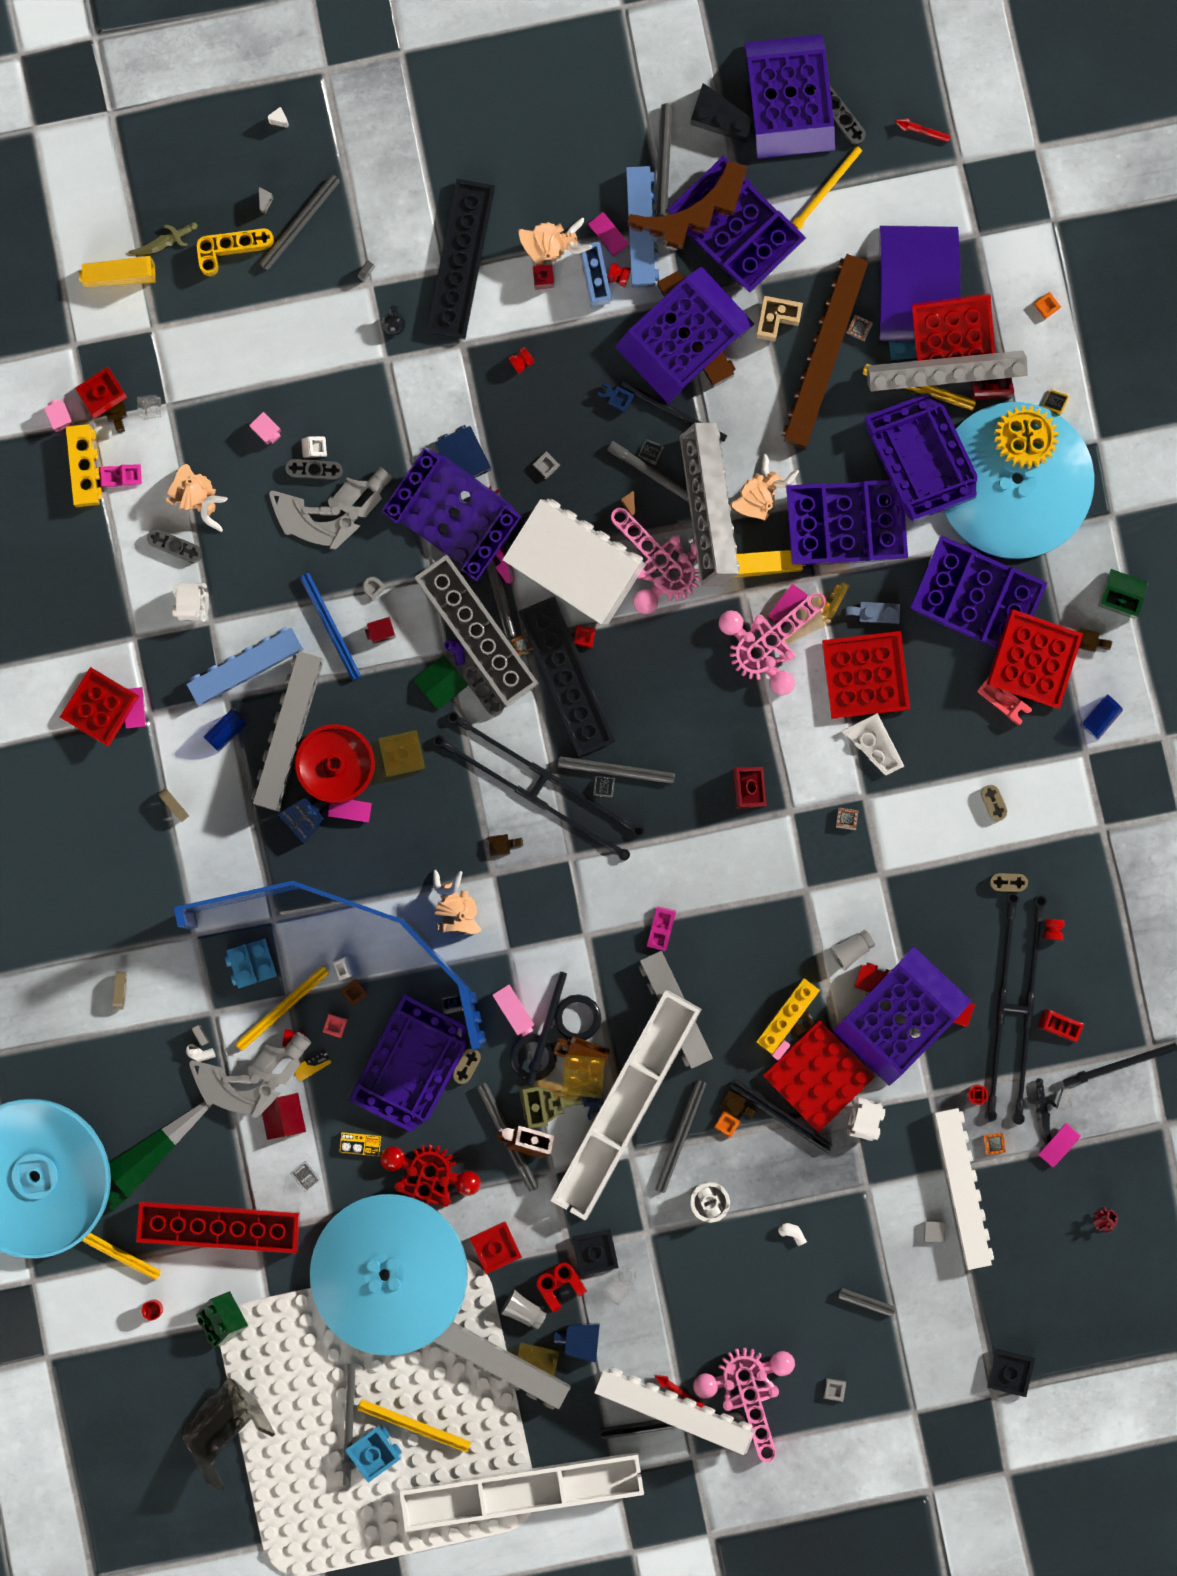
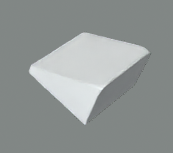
[302,437,327,458]

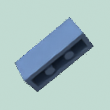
[580,242,612,307]

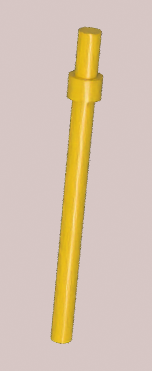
[791,146,862,230]

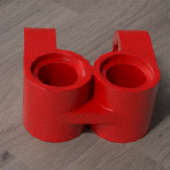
[537,1262,588,1313]

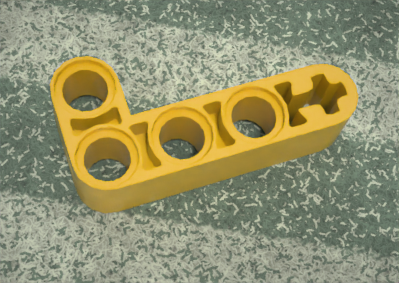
[197,229,274,277]

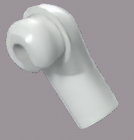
[186,1044,216,1062]
[778,1223,807,1246]

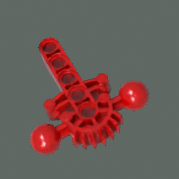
[380,1144,481,1207]

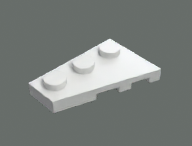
[841,713,904,775]

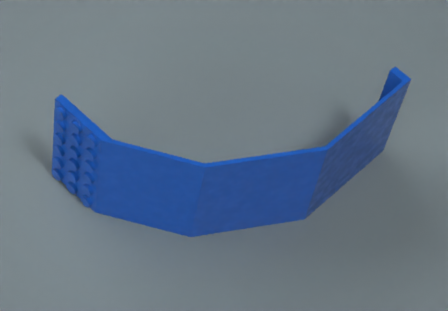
[173,881,486,1050]

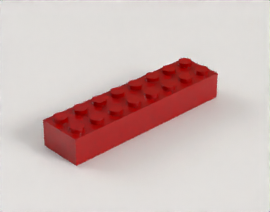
[136,1201,301,1253]

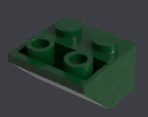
[1098,569,1148,619]
[196,1291,248,1349]

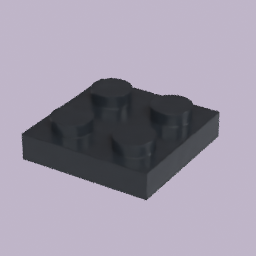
[572,1229,619,1276]
[987,1348,1035,1397]

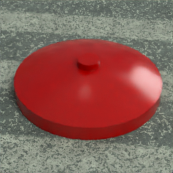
[295,724,375,804]

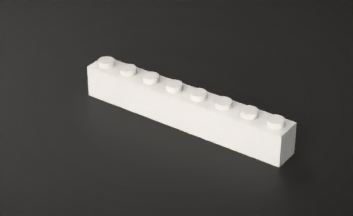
[934,1108,994,1270]

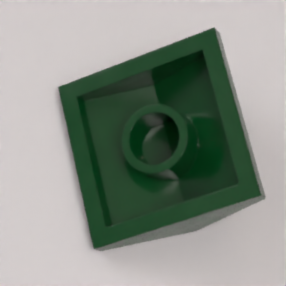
[413,655,468,710]

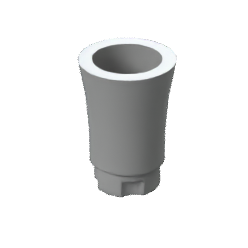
[829,930,875,971]
[501,1290,547,1330]

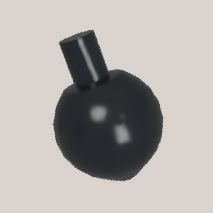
[382,305,405,336]

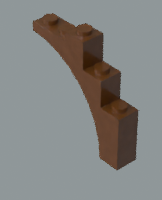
[628,161,747,250]

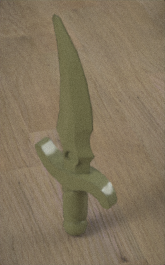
[129,222,197,255]

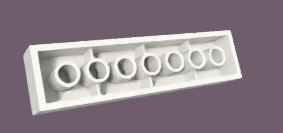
[595,1367,756,1455]

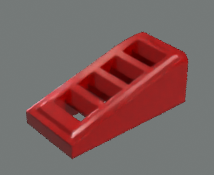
[1038,1009,1084,1043]

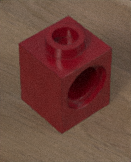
[533,264,554,290]
[365,617,396,644]

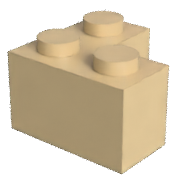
[756,296,803,342]

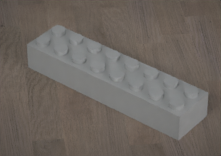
[679,423,740,586]
[415,555,539,708]
[251,651,324,812]

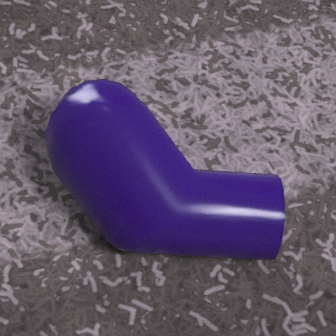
[444,639,465,665]

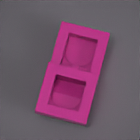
[588,212,629,257]
[99,464,142,487]
[495,546,515,584]
[767,583,808,629]
[125,687,146,728]
[327,800,372,823]
[647,906,676,951]
[1038,1122,1081,1167]

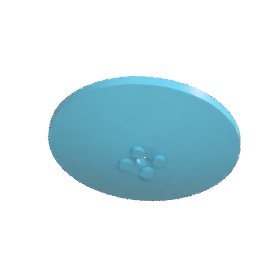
[943,402,1094,559]
[0,1099,111,1258]
[310,1194,468,1355]

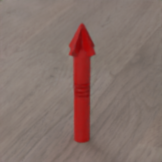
[895,118,951,143]
[654,1375,705,1408]

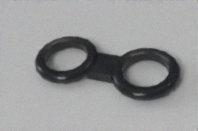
[510,994,602,1081]

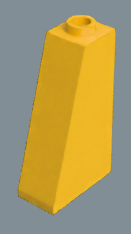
[79,256,156,287]
[732,550,806,579]

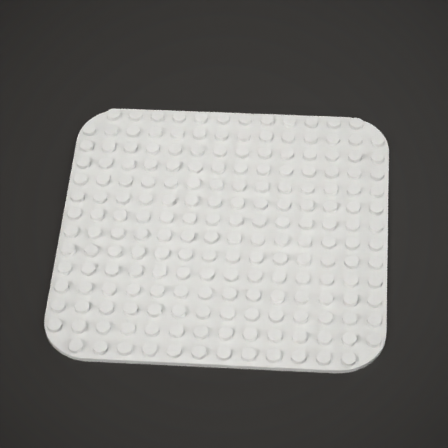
[220,1259,532,1576]

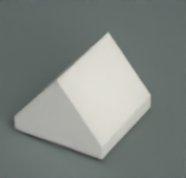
[268,107,289,128]
[333,956,356,980]

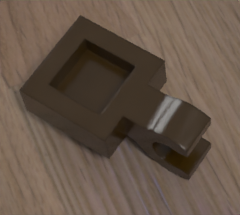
[106,400,128,433]
[1079,628,1112,653]
[488,834,523,857]
[720,1090,756,1118]

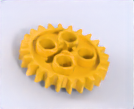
[994,405,1059,469]

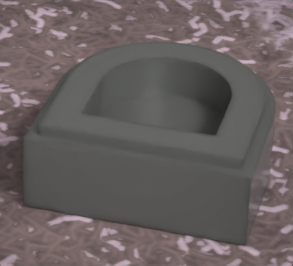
[358,261,376,282]

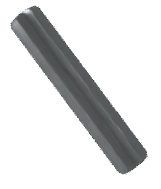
[838,1288,896,1317]

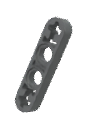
[812,86,866,145]

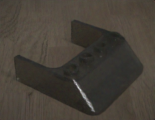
[181,1378,275,1490]

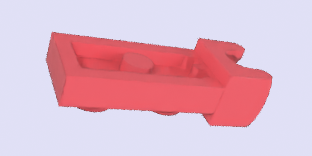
[977,677,1032,725]

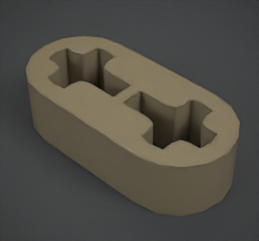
[981,785,1007,821]
[158,787,189,822]
[989,873,1028,892]
[113,971,127,1010]
[453,1049,481,1084]

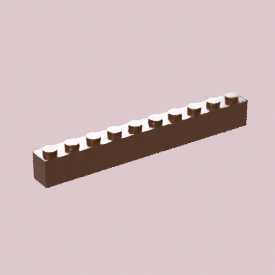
[781,254,869,449]

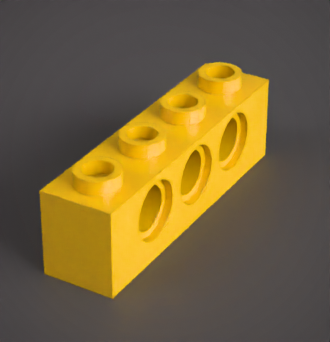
[66,424,102,507]
[756,978,820,1054]

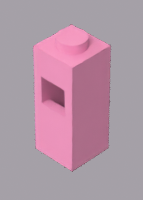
[493,984,535,1037]

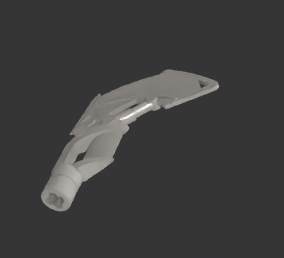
[269,466,393,549]
[189,1032,311,1118]

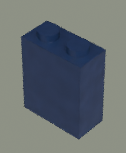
[435,425,492,478]

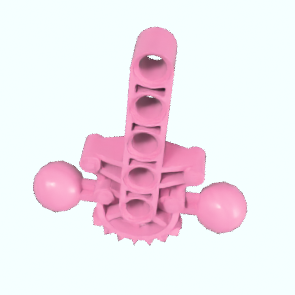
[611,508,700,614]
[719,593,826,696]
[693,1348,795,1462]

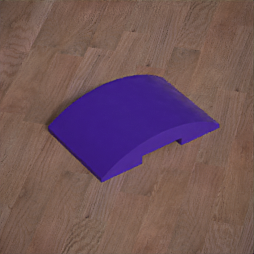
[667,155,806,293]
[879,226,960,342]
[786,480,908,565]
[910,535,1047,649]

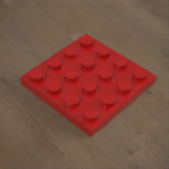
[911,293,995,361]
[986,609,1083,709]
[822,631,910,719]
[763,1020,875,1133]

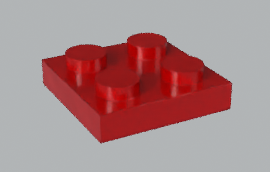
[75,367,127,419]
[469,1221,522,1274]

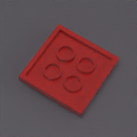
[59,667,139,747]

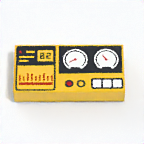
[340,1132,381,1156]

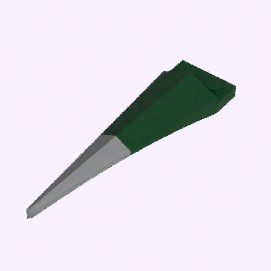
[107,1101,212,1211]

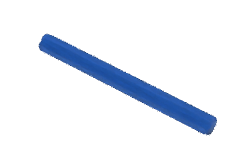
[300,573,361,681]

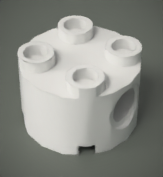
[173,582,209,622]
[847,1097,885,1141]
[690,1182,730,1223]

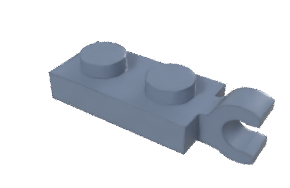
[846,602,900,624]

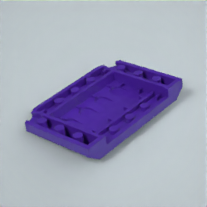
[864,393,977,522]
[349,994,466,1132]

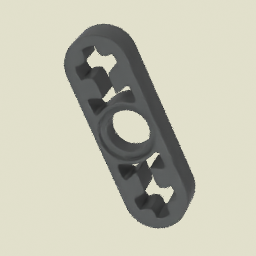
[285,459,343,480]
[147,529,202,563]
[463,666,504,716]

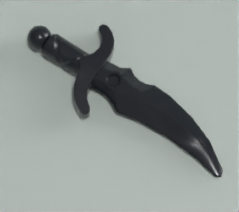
[1027,1078,1056,1145]

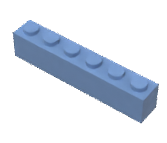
[626,166,659,288]
[187,627,304,706]

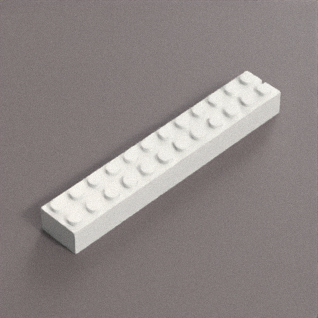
[551,990,702,1220]
[399,1452,644,1532]

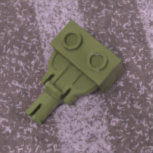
[519,1085,583,1129]

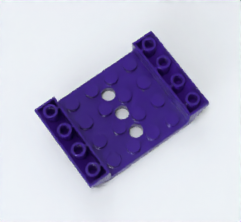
[744,34,835,159]
[615,266,755,404]
[381,448,521,581]
[832,946,972,1086]

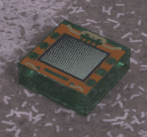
[511,633,534,657]

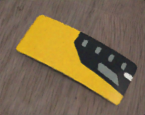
[294,1050,331,1082]

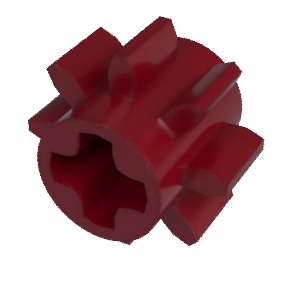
[1093,1207,1118,1233]

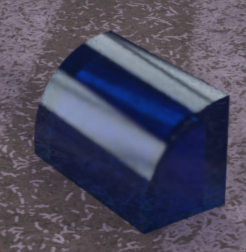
[1080,694,1123,741]
[204,709,247,752]

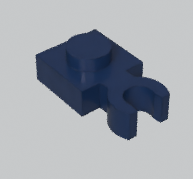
[597,382,634,413]
[581,1084,604,1120]

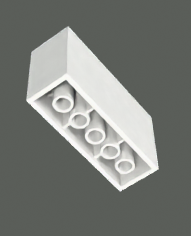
[503,498,646,624]

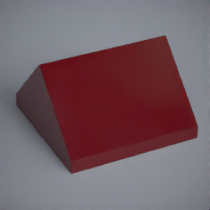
[971,378,1014,400]
[732,767,767,809]
[262,1093,306,1140]

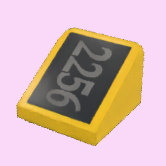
[1042,389,1069,416]

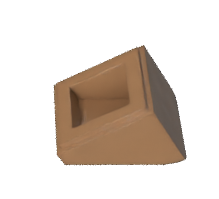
[621,491,635,517]

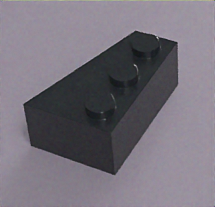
[690,83,753,143]

